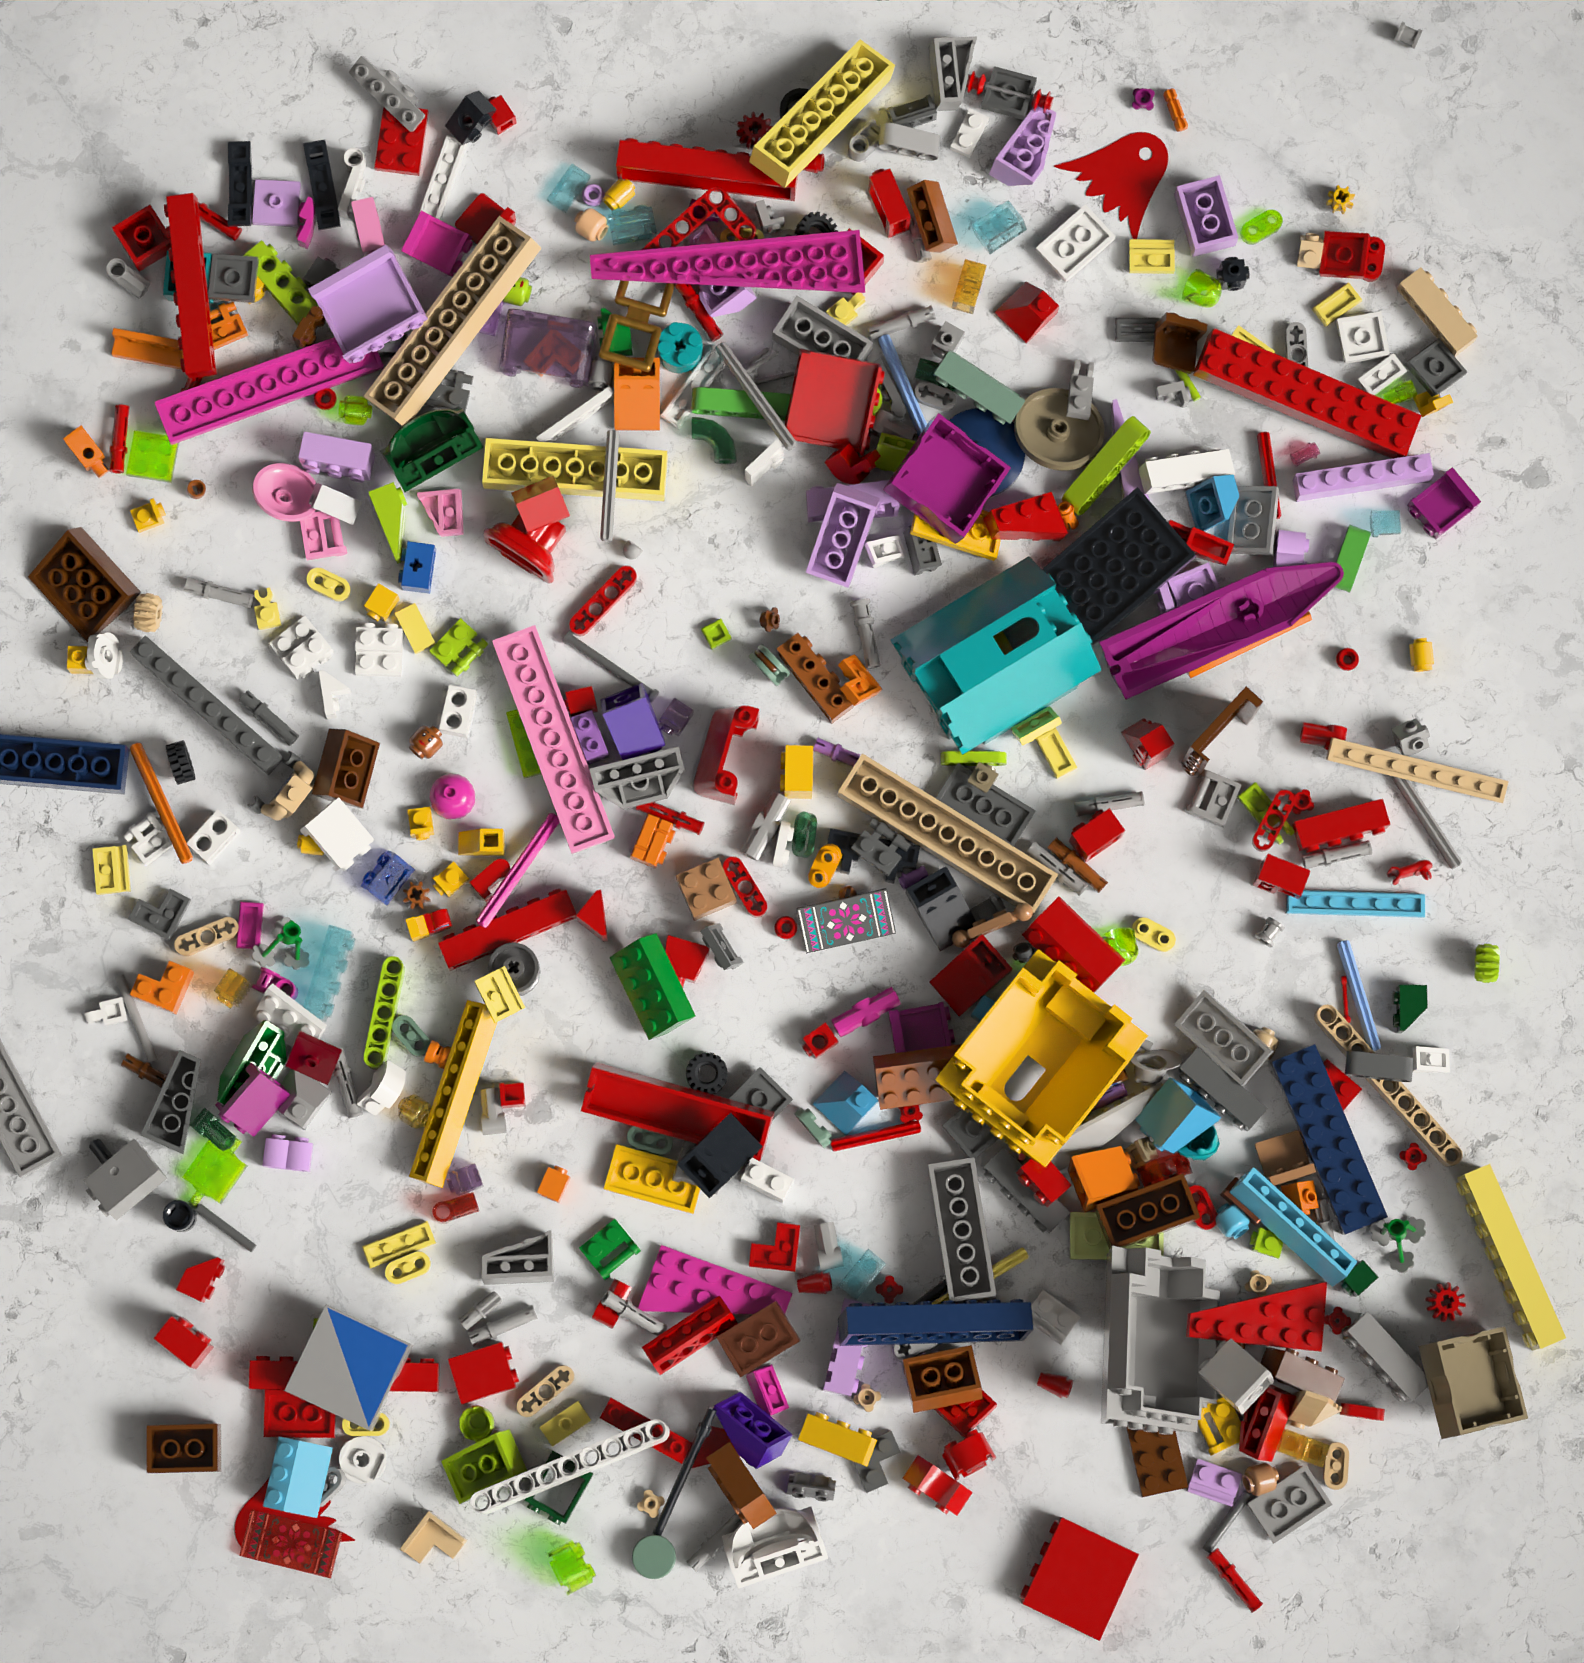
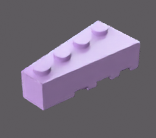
[806,480,900,522]
[823,1298,872,1397]

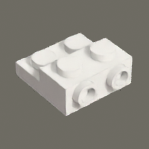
[269,616,333,680]
[355,623,403,677]

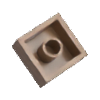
[676,858,737,921]

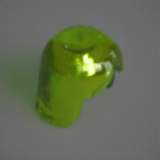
[1182,269,1222,308]
[1100,927,1139,966]

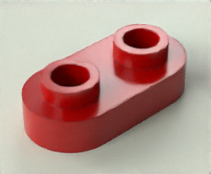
[1363,236,1385,282]
[1189,1185,1218,1230]

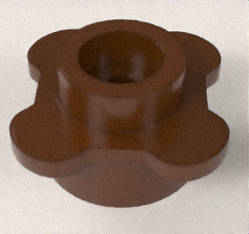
[760,607,780,632]

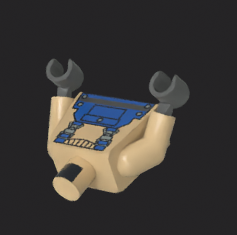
[247,751,314,821]

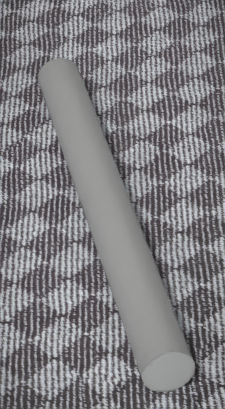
[115,974,158,1063]

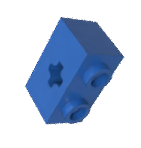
[398,541,436,594]

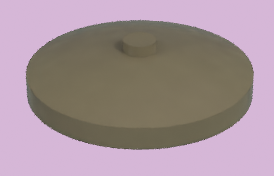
[1014,388,1105,471]

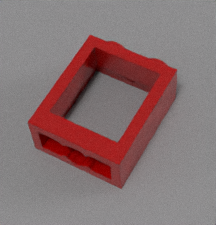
[868,169,911,238]

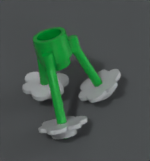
[251,917,309,970]
[1369,1217,1426,1273]

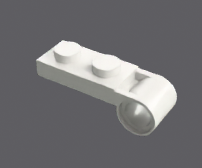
[338,148,366,219]

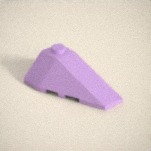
[689,224,757,317]

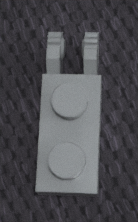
[1066,359,1094,420]

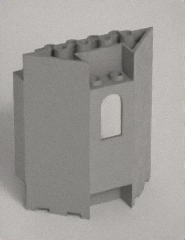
[1101,1246,1220,1435]

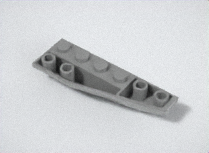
[1051,1082,1163,1171]

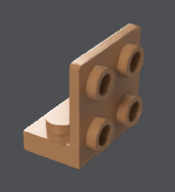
[1255,1130,1316,1186]

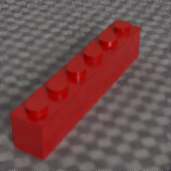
[438,888,577,971]

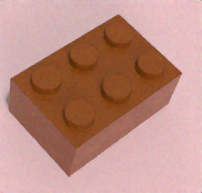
[903,1345,982,1413]
[706,1442,777,1530]

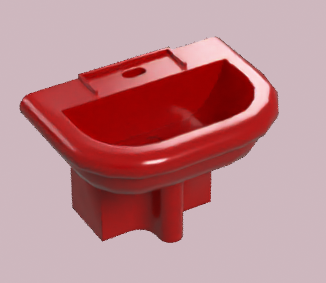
[483,513,566,583]

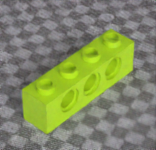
[243,240,319,325]

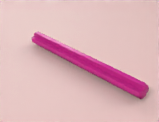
[476,813,560,928]

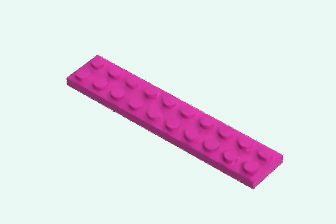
[154,337,384,445]

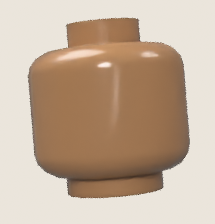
[1242,1462,1279,1496]

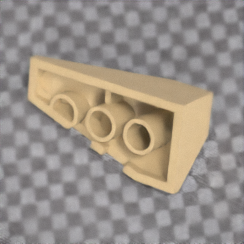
[1288,1390,1342,1430]

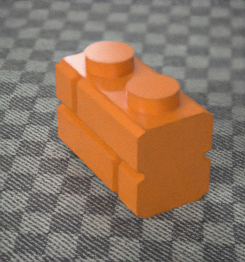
[630,814,676,869]

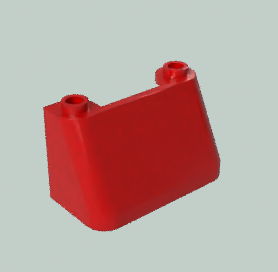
[693,705,759,806]

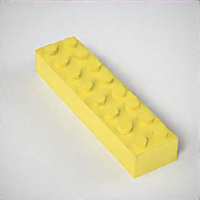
[749,39,895,188]
[482,438,668,501]
[1456,1164,1566,1351]

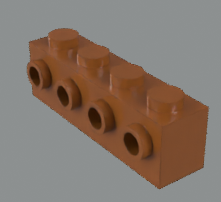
[776,633,854,724]

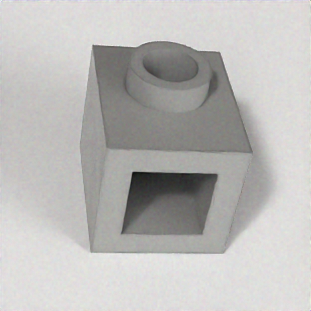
[931,321,965,359]

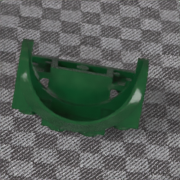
[380,406,484,492]

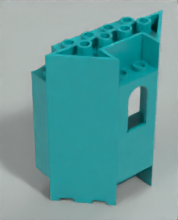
[890,556,1102,755]

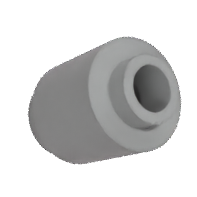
[588,356,614,391]

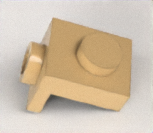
[1297,233,1324,269]

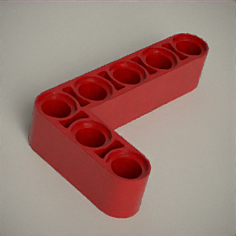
[641,186,757,250]

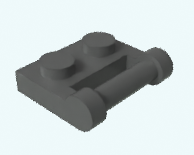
[700,923,744,970]

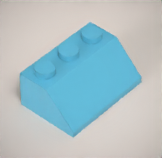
[263,1437,333,1518]

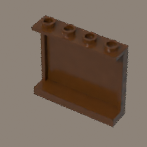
[1181,686,1263,778]

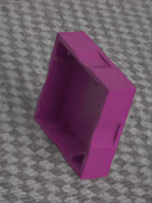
[883,413,1011,544]

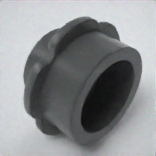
[1012,942,1035,963]

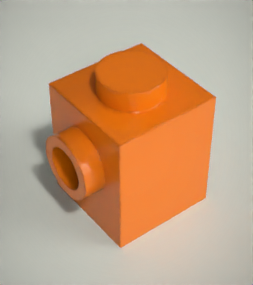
[1281,1180,1319,1215]

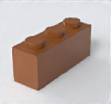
[907,180,958,253]

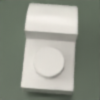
[357,1060,406,1116]

